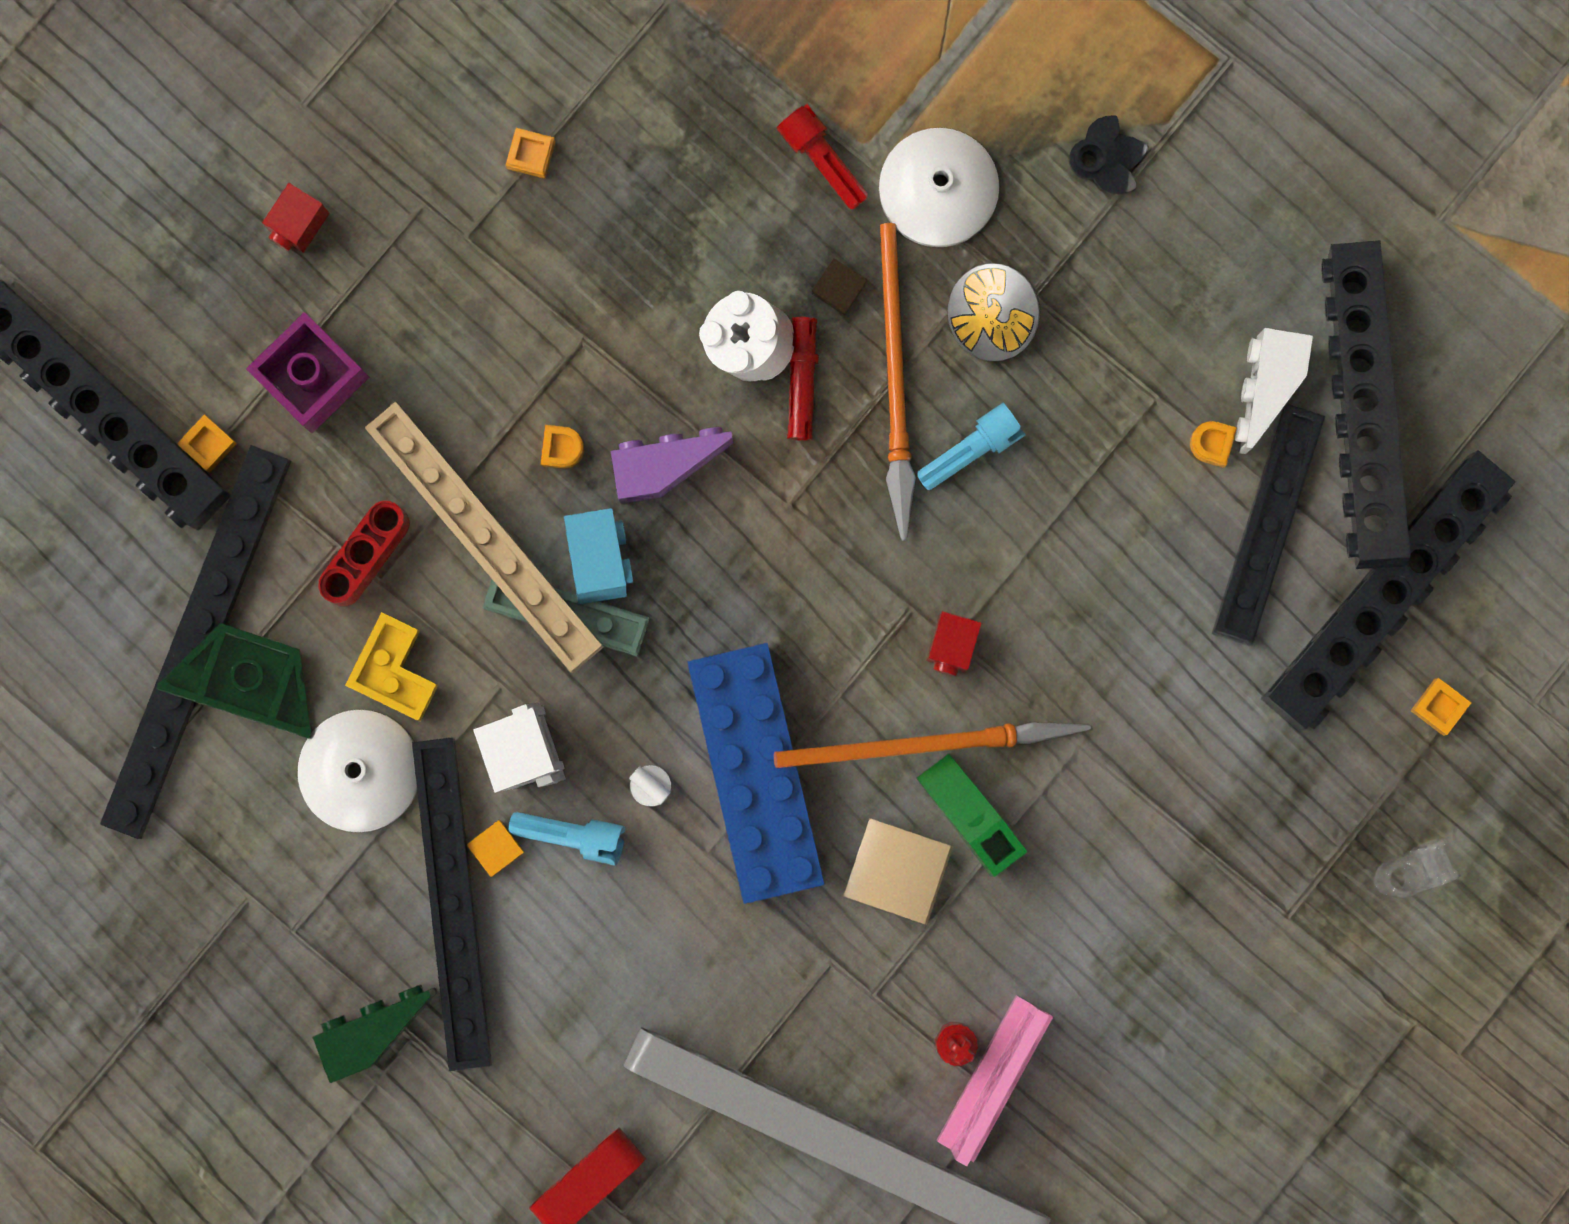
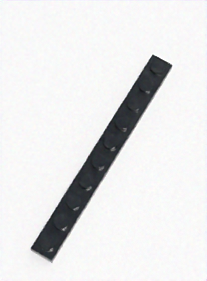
[100,445,291,839]

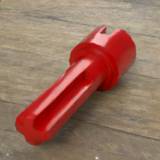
[776,103,868,209]
[935,1022,978,1066]

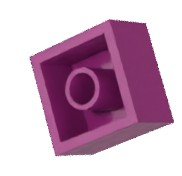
[246,312,370,433]

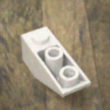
[1235,328,1313,454]

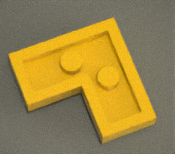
[345,612,438,722]

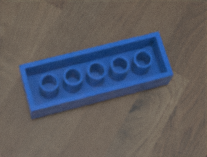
[687,643,825,904]

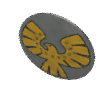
[948,264,1040,361]

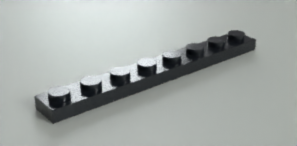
[412,737,492,1071]

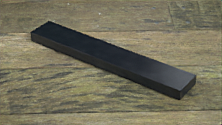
[1212,404,1325,646]

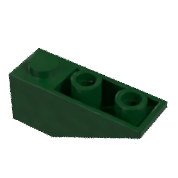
[312,984,437,1083]

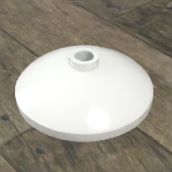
[879,128,999,247]
[298,710,417,832]

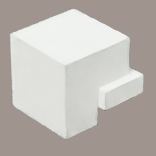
[474,703,566,792]

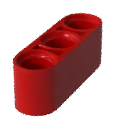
[318,501,410,606]
[529,1127,646,1224]

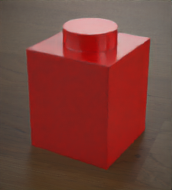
[262,183,330,253]
[926,611,982,677]

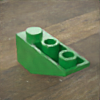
[916,753,1027,877]

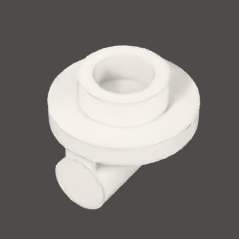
[629,765,671,806]

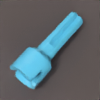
[917,402,1026,490]
[509,812,625,866]

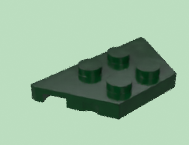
[156,623,311,739]

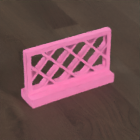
[937,995,1054,1166]

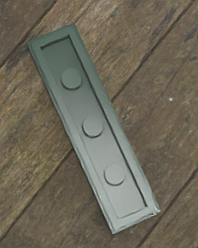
[482,580,650,657]

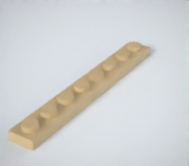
[365,401,604,674]

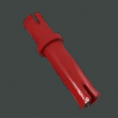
[787,317,819,441]

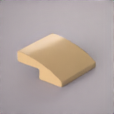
[844,818,953,925]

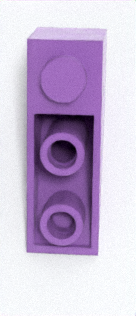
[611,427,733,504]

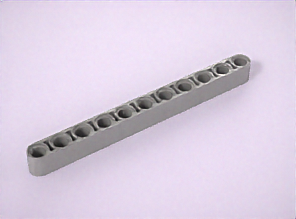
[623,1027,1051,1224]

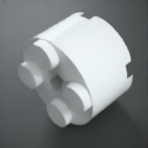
[699,291,794,382]

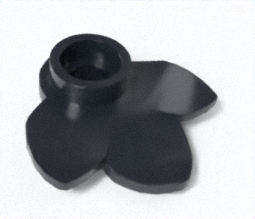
[1069,115,1148,194]

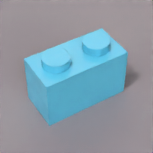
[564,508,633,605]

